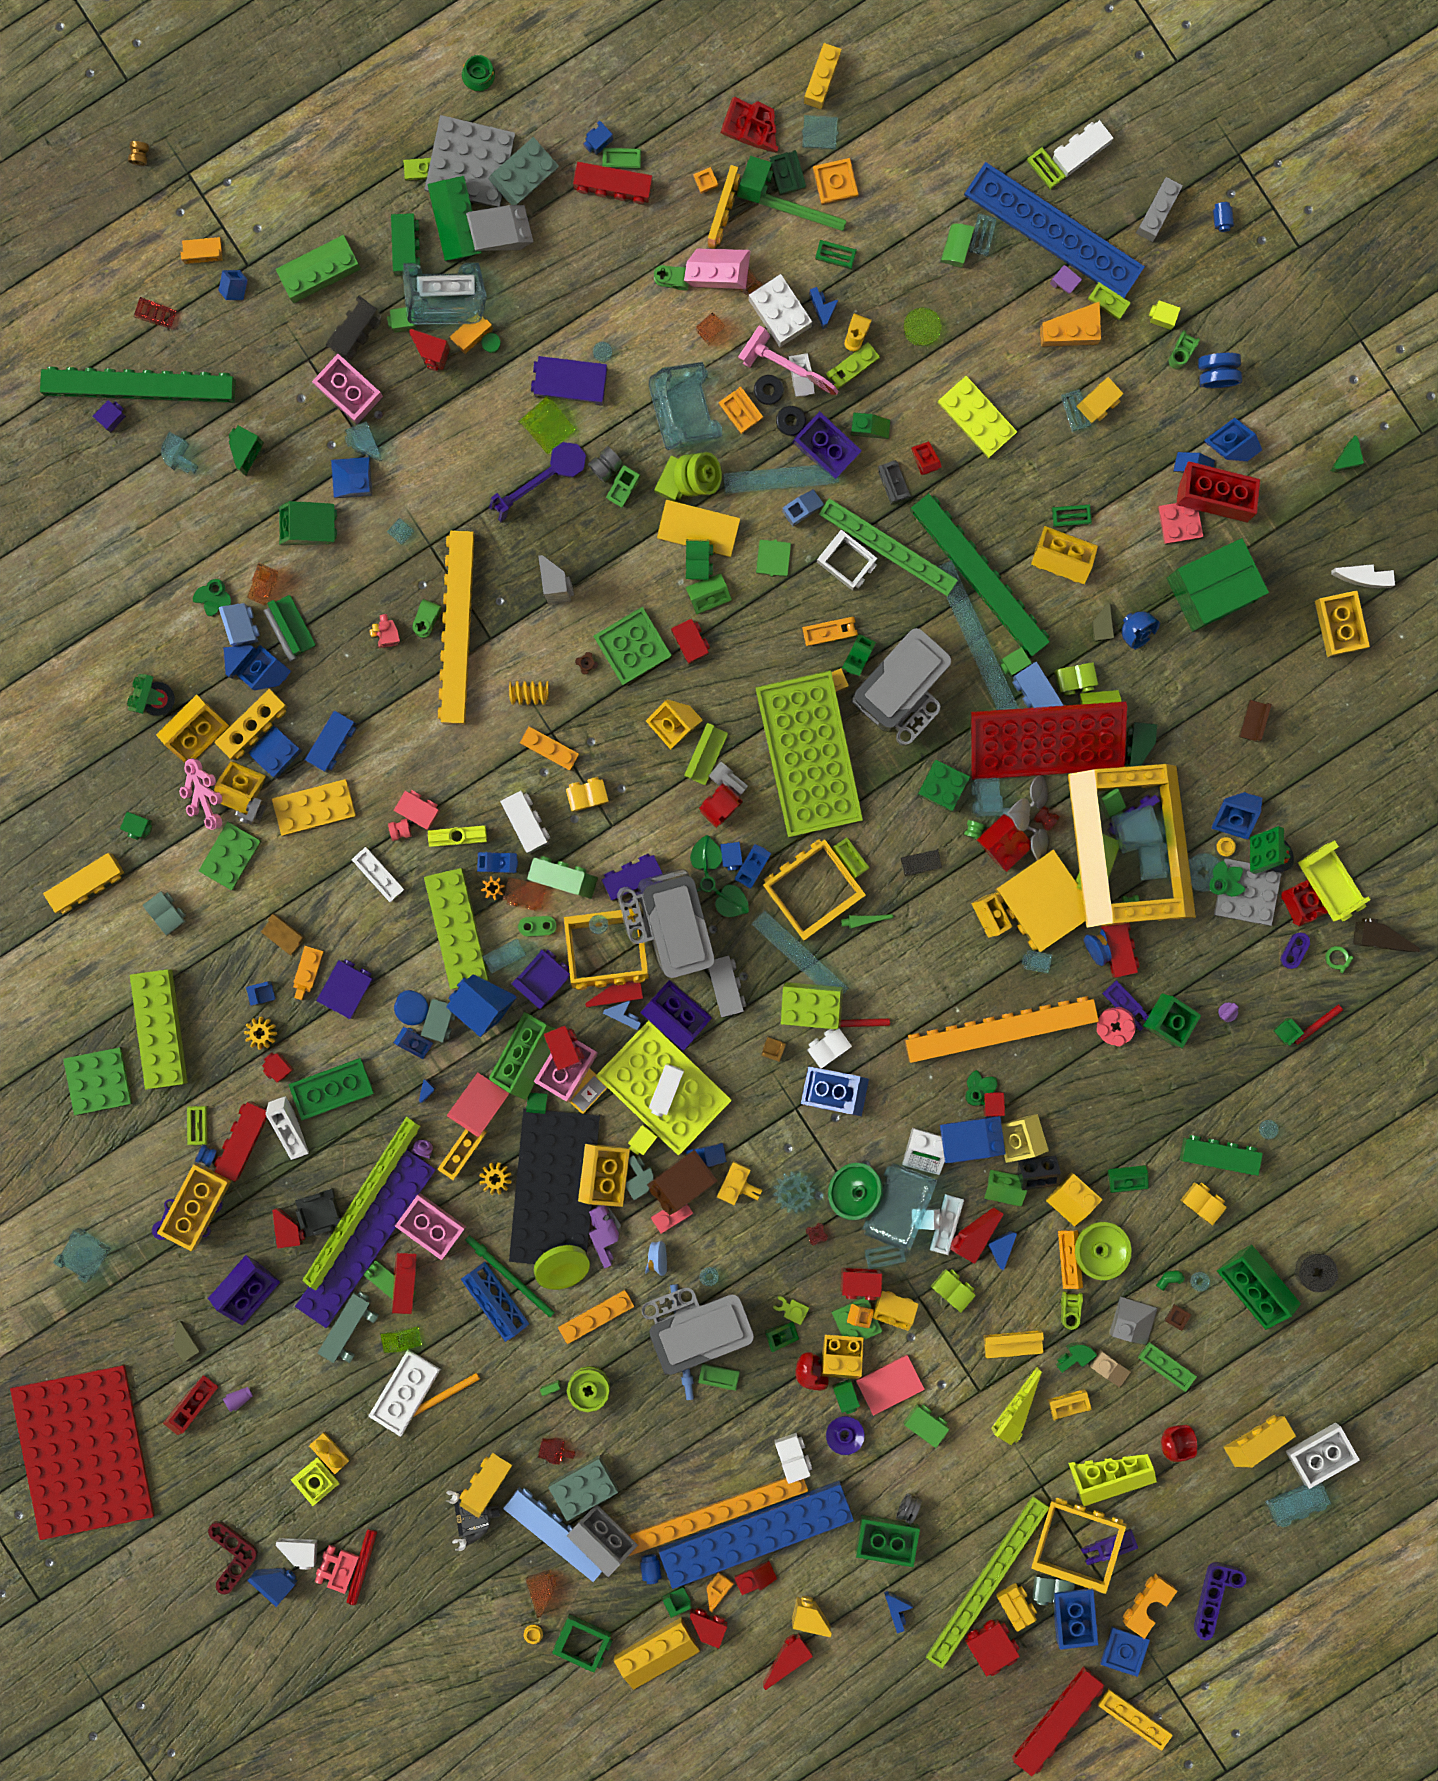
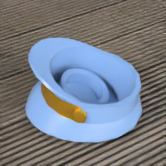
[645,1241,667,1276]

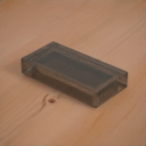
[900,849,942,876]

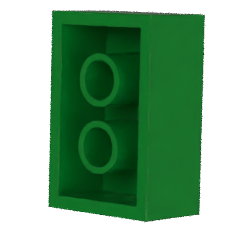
[855,1515,920,1567]

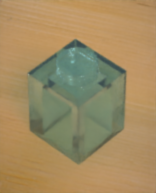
[1022,950,1052,974]

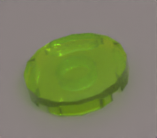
[903,307,942,346]

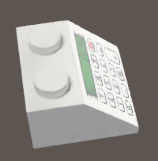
[902,1128,945,1175]

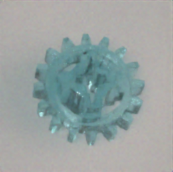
[773,1171,815,1213]

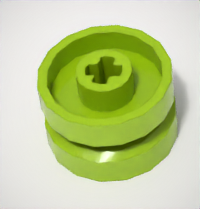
[674,452,722,497]
[567,1366,610,1412]

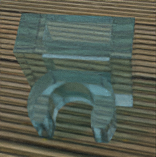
[387,518,414,545]

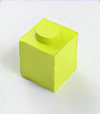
[1149,300,1180,330]
[628,1124,658,1155]

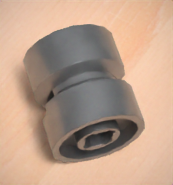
[588,446,624,483]

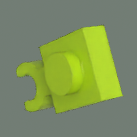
[773,1296,809,1325]

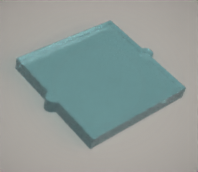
[801,115,839,149]

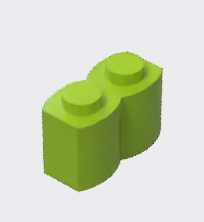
[1054,662,1098,696]
[931,1269,976,1313]

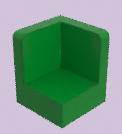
[1273,1018,1304,1046]
[663,1587,692,1618]

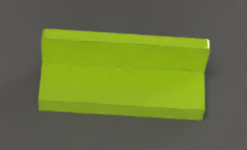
[684,723,728,785]

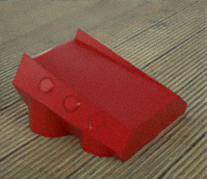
[1281,880,1328,926]

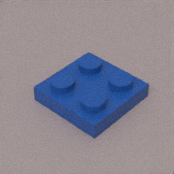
[1100,1626,1150,1677]

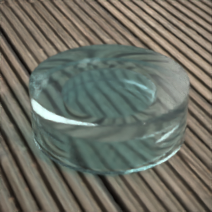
[593,342,612,362]

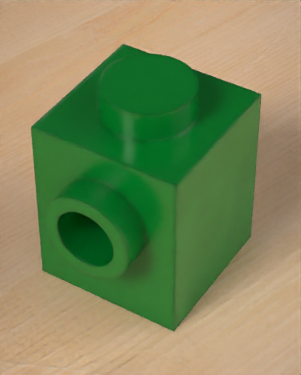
[120,811,153,840]

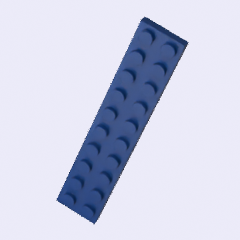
[964,162,1145,298]

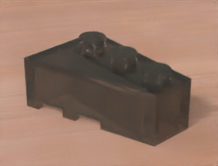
[326,295,381,361]

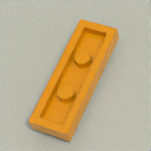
[520,727,579,771]
[1058,1230,1083,1289]

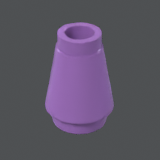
[223,1386,253,1412]

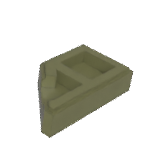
[1092,603,1114,641]
[173,1321,201,1362]

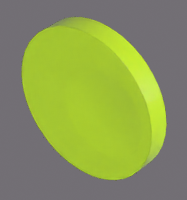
[534,1245,590,1290]

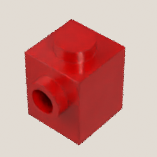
[262,1052,294,1083]

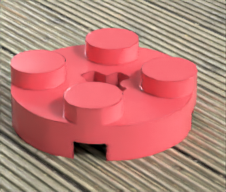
[1097,1007,1136,1046]

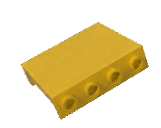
[995,849,1086,952]

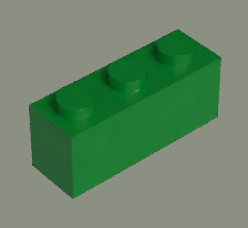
[391,213,421,276]

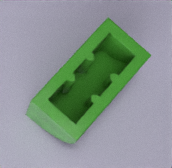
[940,224,974,268]

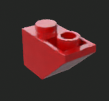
[690,1608,727,1648]

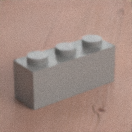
[1136,177,1183,242]
[709,956,746,1017]

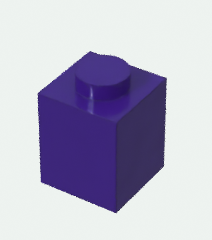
[92,400,126,433]

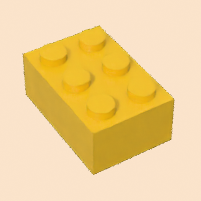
[1315,591,1370,657]
[578,1144,630,1207]

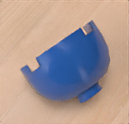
[1121,611,1160,649]

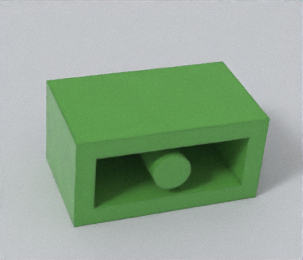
[903,1404,949,1448]

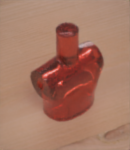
[538,1438,575,1465]

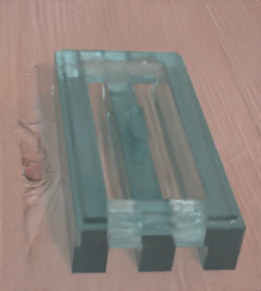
[969,214,997,256]
[1061,389,1091,432]
[864,1242,906,1269]

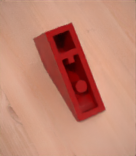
[585,981,643,1007]
[950,1207,1004,1264]
[392,1253,416,1314]
[163,1375,218,1435]
[763,1633,813,1690]

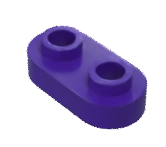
[1280,933,1310,969]

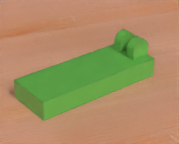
[364,1259,416,1300]

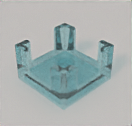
[53,1228,111,1283]

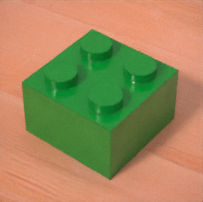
[917,759,970,812]
[1143,993,1201,1049]

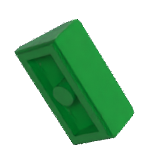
[1108,1165,1149,1193]

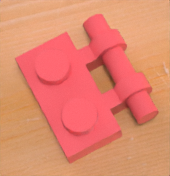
[315,1545,359,1594]

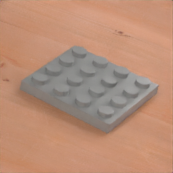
[424,115,515,208]

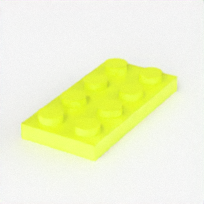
[937,376,1017,459]

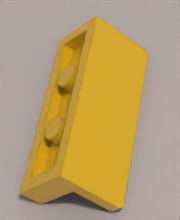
[984,1330,1044,1358]

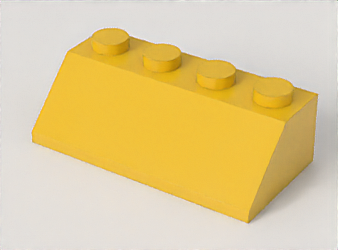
[614,1617,700,1690]

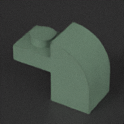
[625,1154,654,1200]

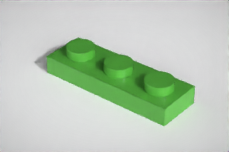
[1138,1342,1197,1392]

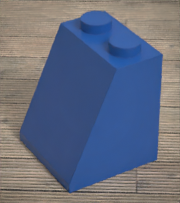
[446,974,517,1037]

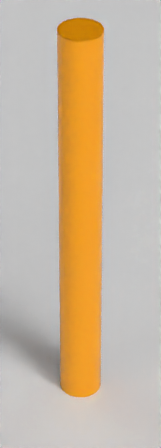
[413,1373,480,1417]

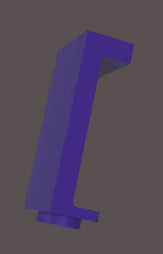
[531,356,608,406]

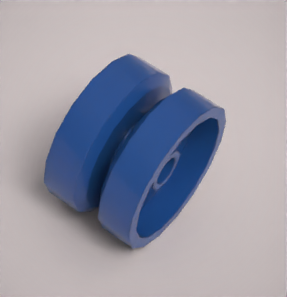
[1198,353,1242,388]

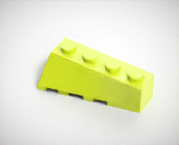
[1069,1454,1157,1507]

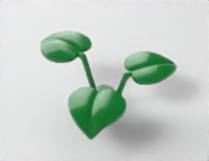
[690,835,749,917]

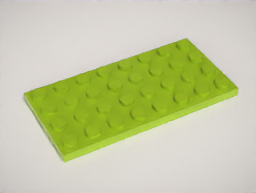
[755,670,863,837]

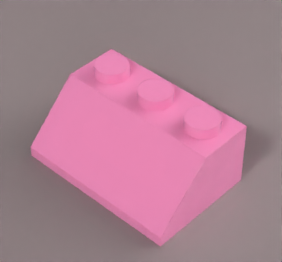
[684,249,751,289]

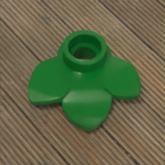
[193,579,231,617]
[1209,861,1245,897]
[965,1070,998,1106]

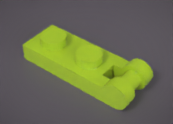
[826,342,880,390]

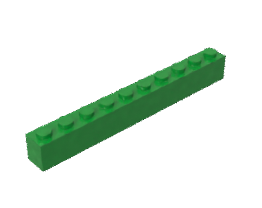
[40,366,236,403]
[910,493,1050,658]

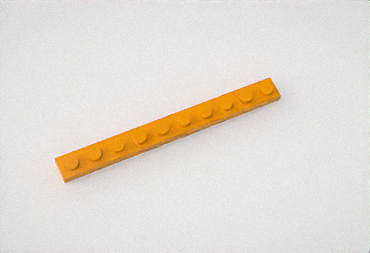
[628,1477,808,1557]

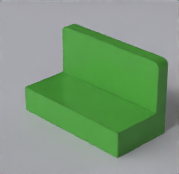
[686,574,732,614]
[984,1170,1027,1206]

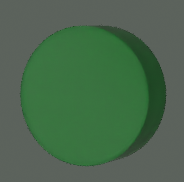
[481,333,501,353]

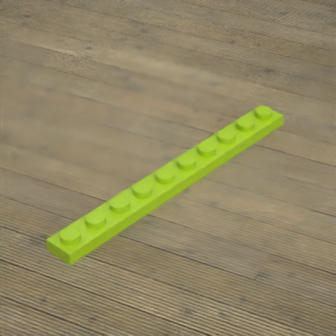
[302,1117,420,1290]
[926,1496,1049,1669]

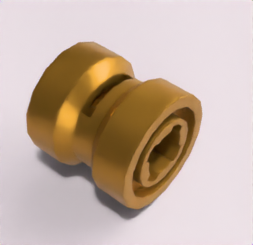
[128,141,149,166]

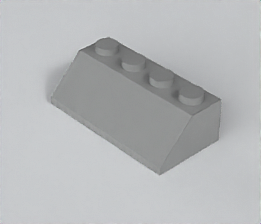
[539,555,574,604]

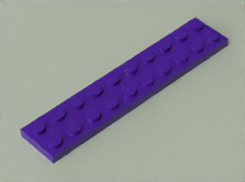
[295,1149,436,1328]

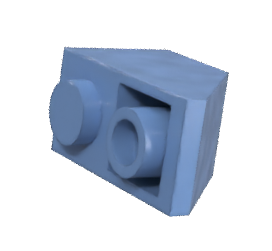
[782,489,824,527]

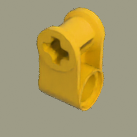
[844,313,872,352]

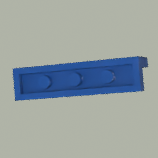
[461,1262,529,1342]

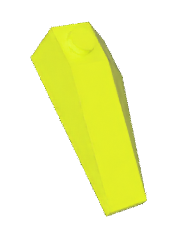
[991,1367,1042,1445]

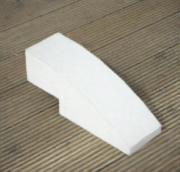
[1331,564,1395,588]

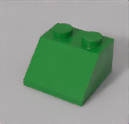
[229,425,264,476]

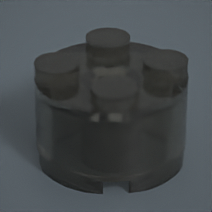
[1295,1251,1338,1292]

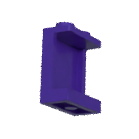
[511,949,570,1009]
[316,959,374,1019]

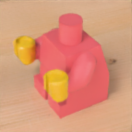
[370,614,400,648]

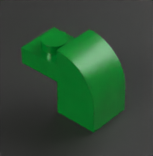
[842,634,876,676]

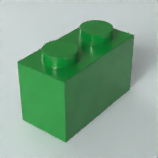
[737,156,773,203]

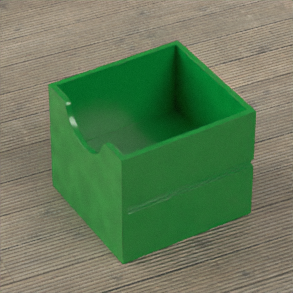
[1166,538,1269,632]

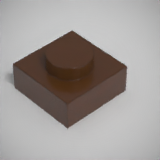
[1164,1304,1191,1331]

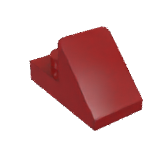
[911,441,942,475]
[734,1561,777,1595]

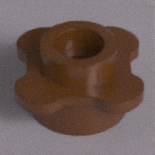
[575,652,598,675]

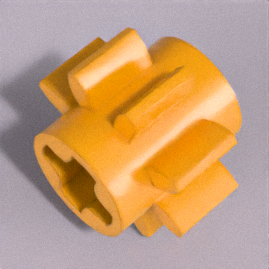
[481,876,505,900]

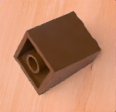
[647,1150,717,1216]

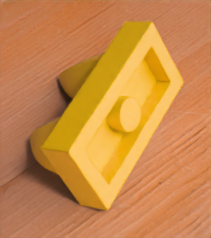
[309,1432,350,1474]

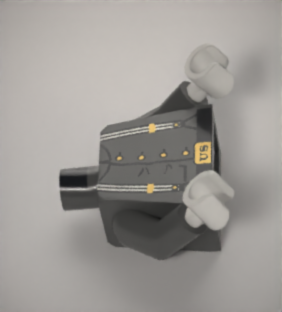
[446,1489,500,1551]

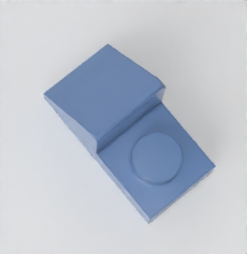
[603,1000,641,1030]

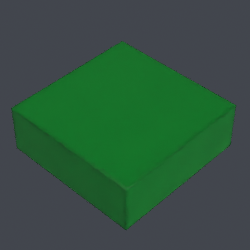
[526,1092,548,1114]

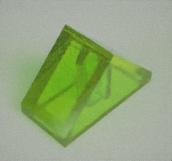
[380,1326,422,1353]

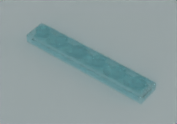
[724,465,839,494]
[752,910,849,995]

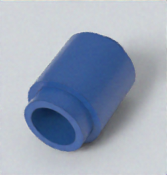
[1213,202,1234,232]
[640,1554,662,1584]

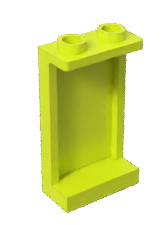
[1298,840,1371,921]

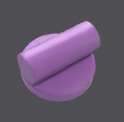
[1218,1003,1239,1022]
[412,1140,433,1159]

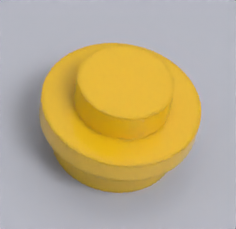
[1216,837,1236,856]
[524,1624,543,1644]

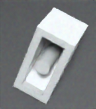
[789,354,815,396]
[276,1538,317,1570]

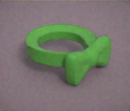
[1325,946,1354,973]

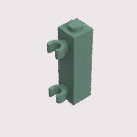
[317,1291,379,1363]

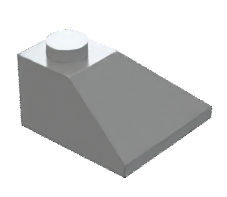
[1109,1296,1157,1345]

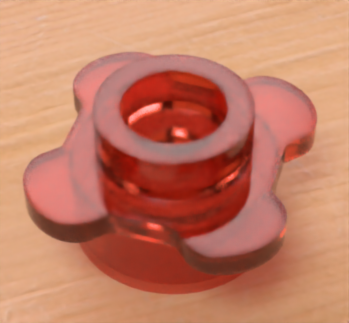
[806,1223,828,1245]

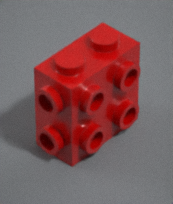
[965,1619,1020,1677]

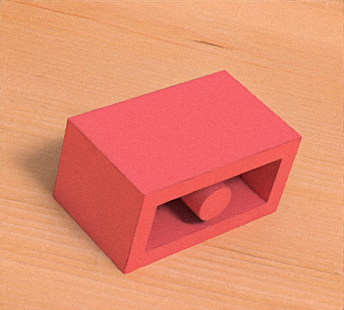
[394,790,440,830]

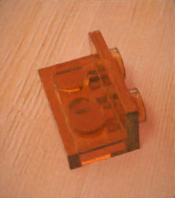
[503,877,546,911]

